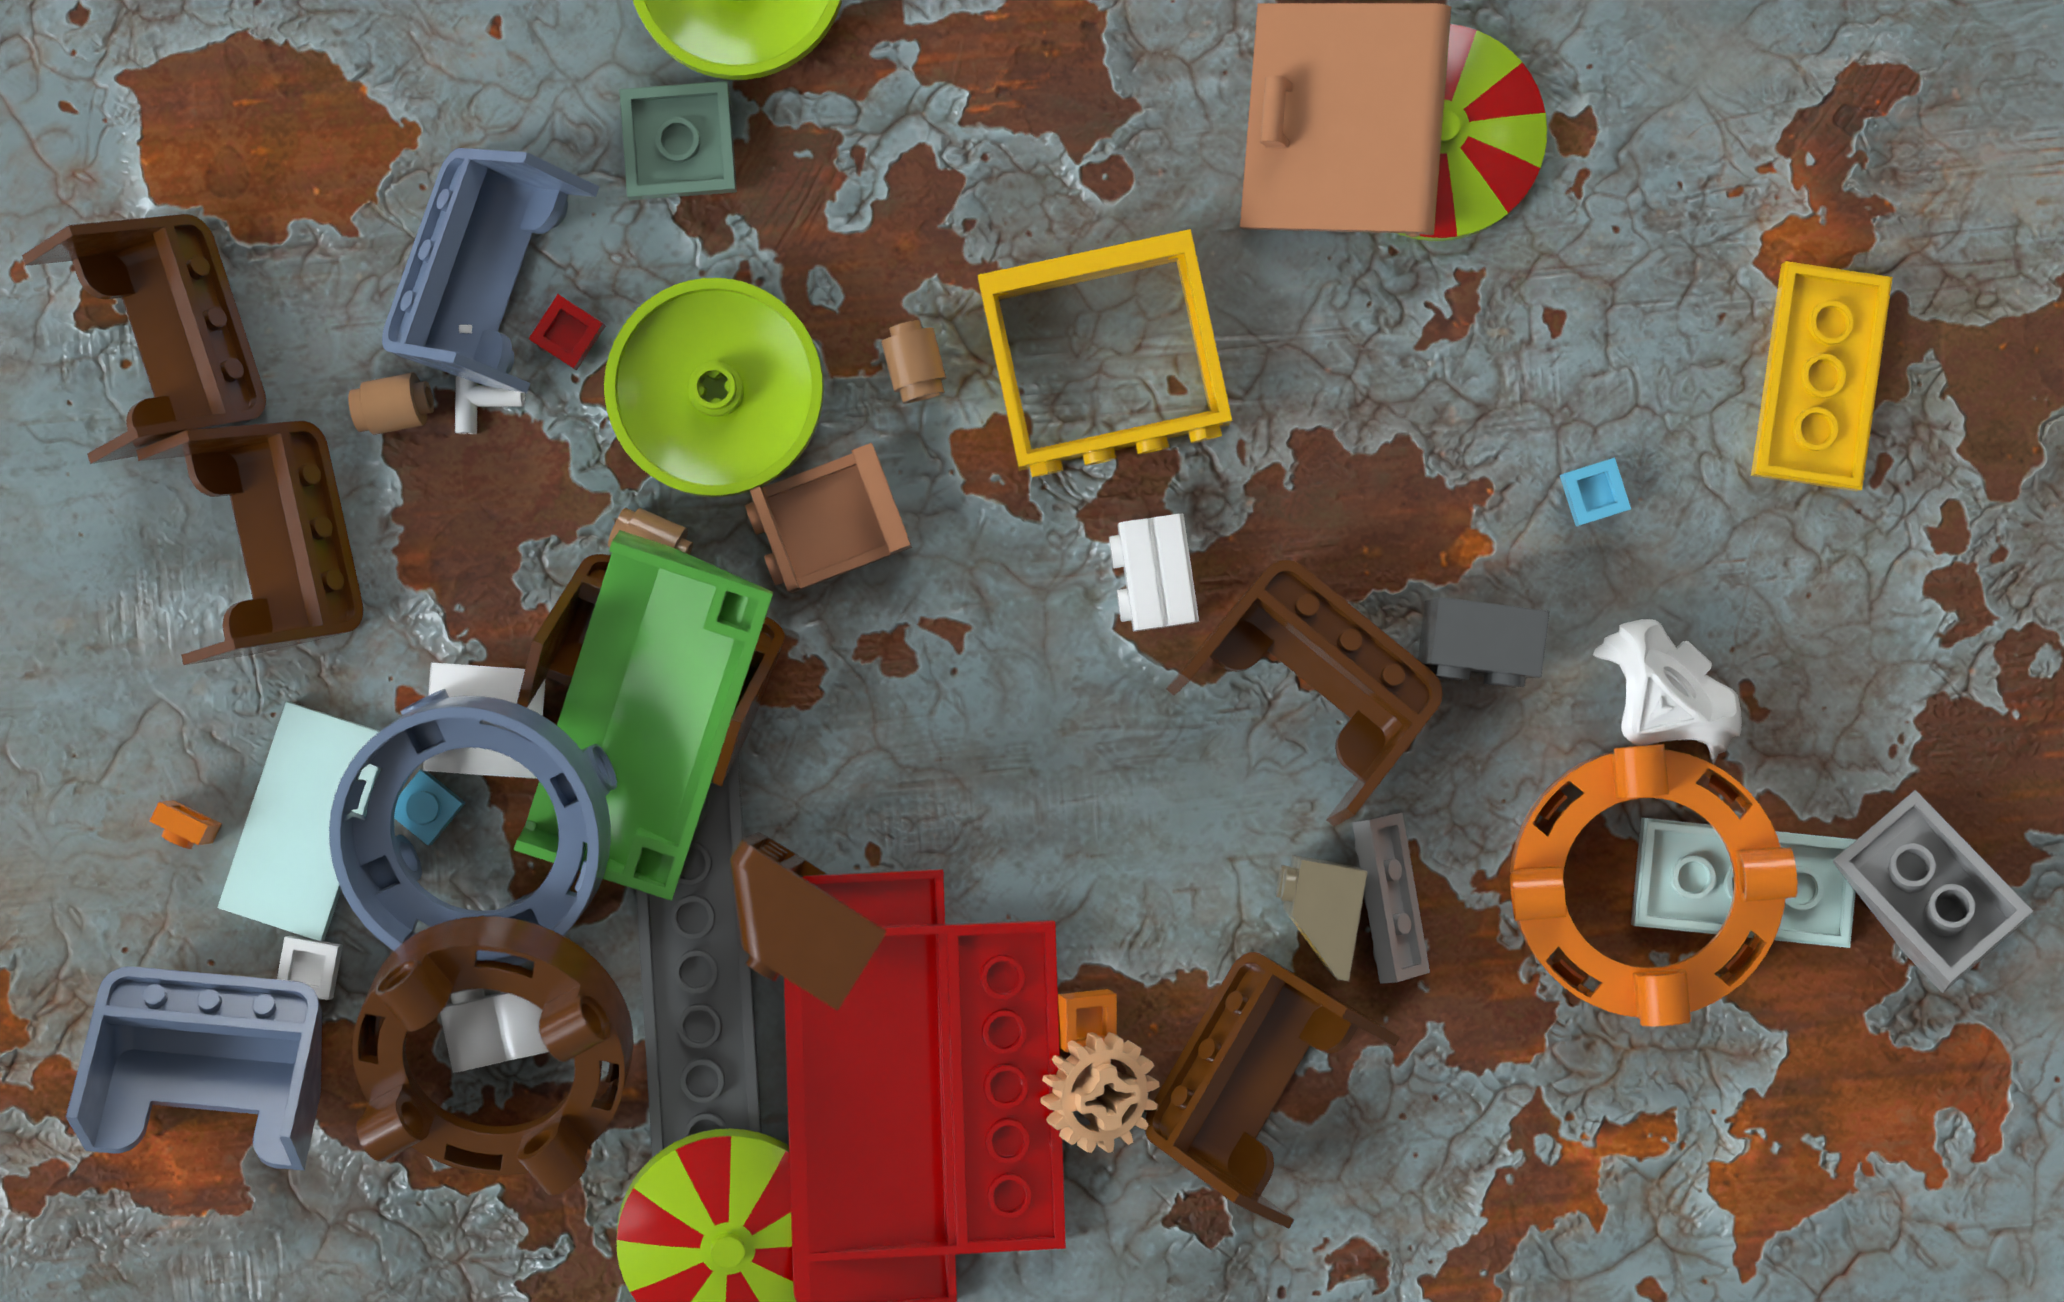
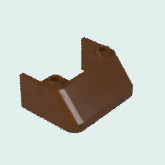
[22,214,266,464]
[136,421,364,665]
[517,554,785,786]
[1166,560,1443,827]
[730,832,887,1011]
[1145,952,1400,1229]

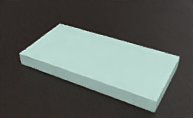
[217,702,382,942]
[1631,817,1857,948]

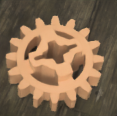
[1041,1032,1160,1153]

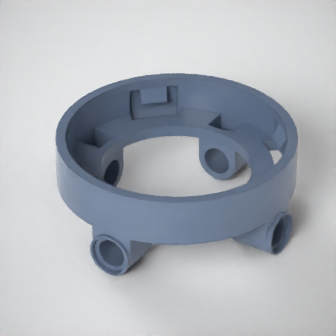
[329,689,617,965]

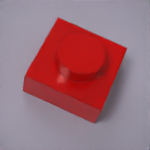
[528,294,606,371]

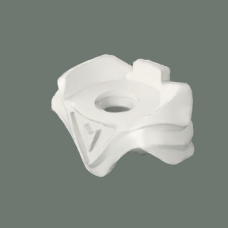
[1593,619,1742,765]

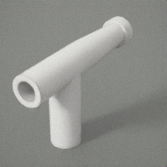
[455,325,525,434]

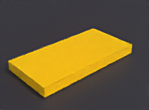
[1751,261,1893,491]

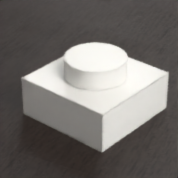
[277,936,343,1000]

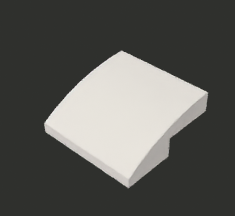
[423,662,545,778]

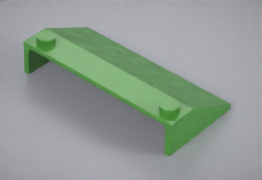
[514,530,774,901]

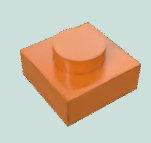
[149,800,222,849]
[1058,989,1117,1052]

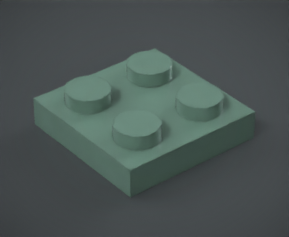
[619,81,737,200]

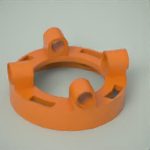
[1510,744,1797,1026]

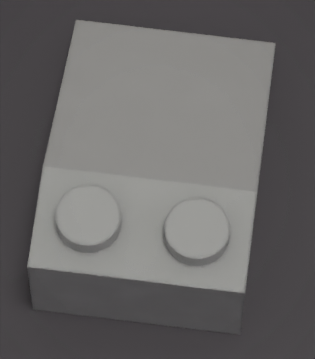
[1833,790,2033,993]

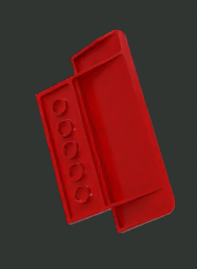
[784,869,1066,1302]

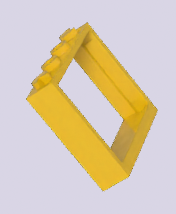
[977,229,1232,477]

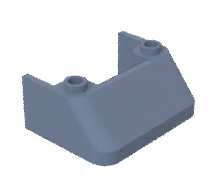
[382,148,599,393]

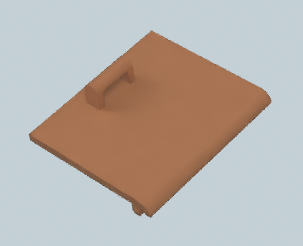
[1240,3,1451,237]

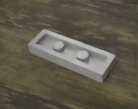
[1352,812,1430,984]

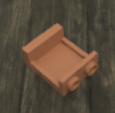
[745,443,912,593]

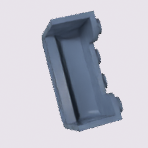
[66,966,322,1171]

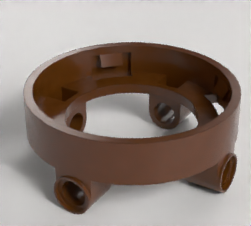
[352,916,634,1196]

